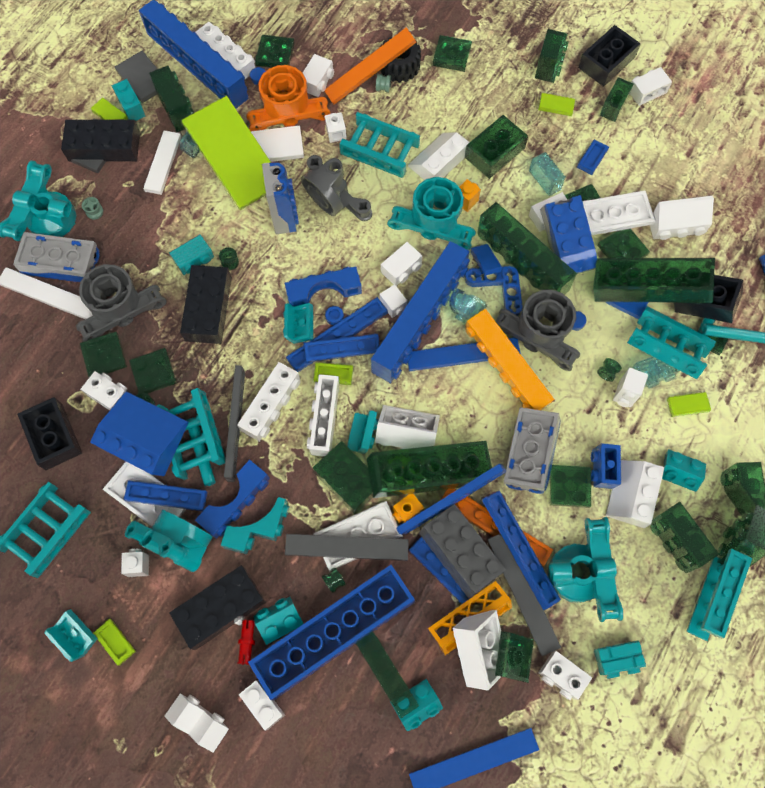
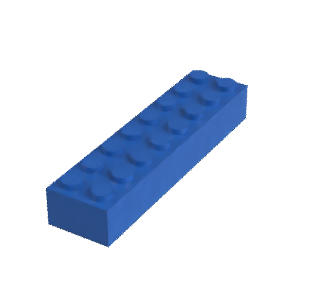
[138,0,249,109]
[371,241,470,384]
[248,565,415,700]

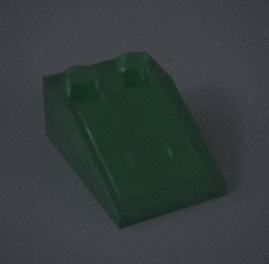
[721,462,765,530]

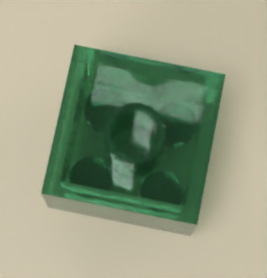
[535,29,569,83]

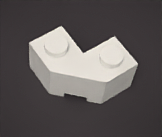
[164,693,229,752]

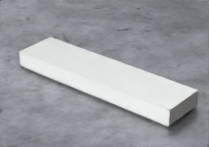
[143,131,181,195]

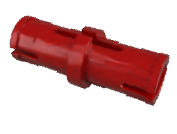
[237,620,255,665]

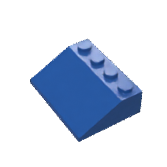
[90,392,189,476]

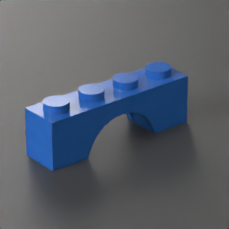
[285,267,362,307]
[195,460,270,539]

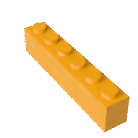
[465,309,555,410]

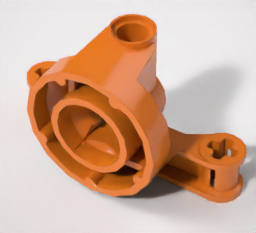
[246,65,331,131]

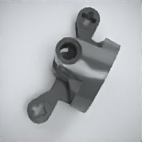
[301,155,373,222]
[76,264,167,344]
[495,290,580,371]

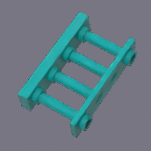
[340,112,420,178]
[627,306,716,379]
[157,388,226,480]
[0,482,91,578]
[686,549,752,641]

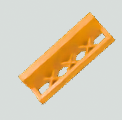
[428,581,513,655]

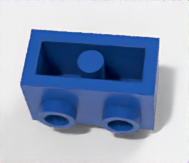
[591,443,621,489]

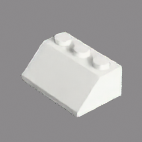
[408,132,470,180]
[650,196,714,240]
[375,405,440,454]
[605,460,664,528]
[453,610,510,690]

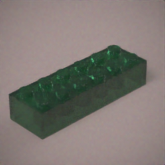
[477,202,577,295]
[593,258,715,303]
[366,441,492,498]

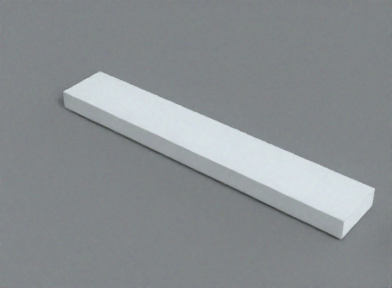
[0,267,93,319]

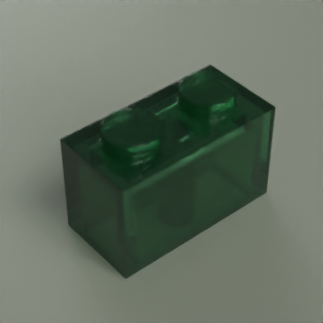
[600,77,634,122]

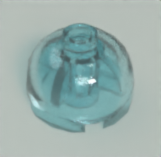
[449,288,487,322]

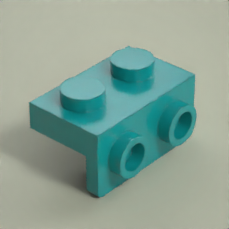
[283,303,313,344]
[346,410,379,454]
[662,449,706,492]
[253,597,303,645]
[44,609,98,662]
[390,679,443,731]

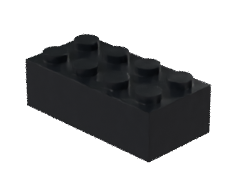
[61,120,140,162]
[180,265,232,344]
[169,565,266,650]

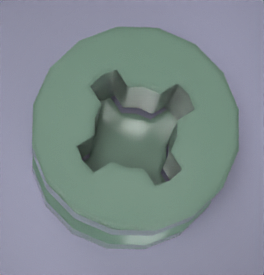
[376,74,391,93]
[82,197,104,220]

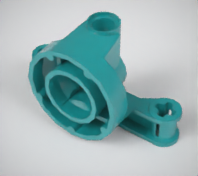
[0,160,77,241]
[387,177,476,250]
[125,509,213,572]
[548,517,623,622]

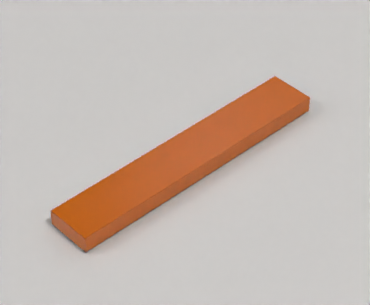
[325,27,417,105]
[441,486,554,567]

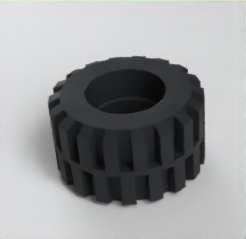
[380,37,421,83]

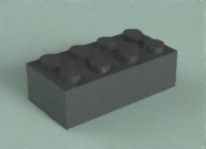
[419,504,506,599]

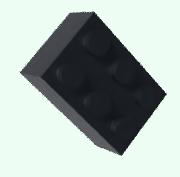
[578,25,641,87]
[674,270,744,323]
[17,397,83,470]

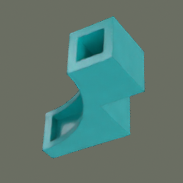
[221,497,290,554]

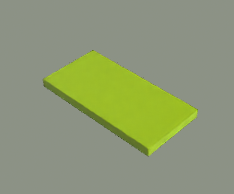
[182,96,271,210]

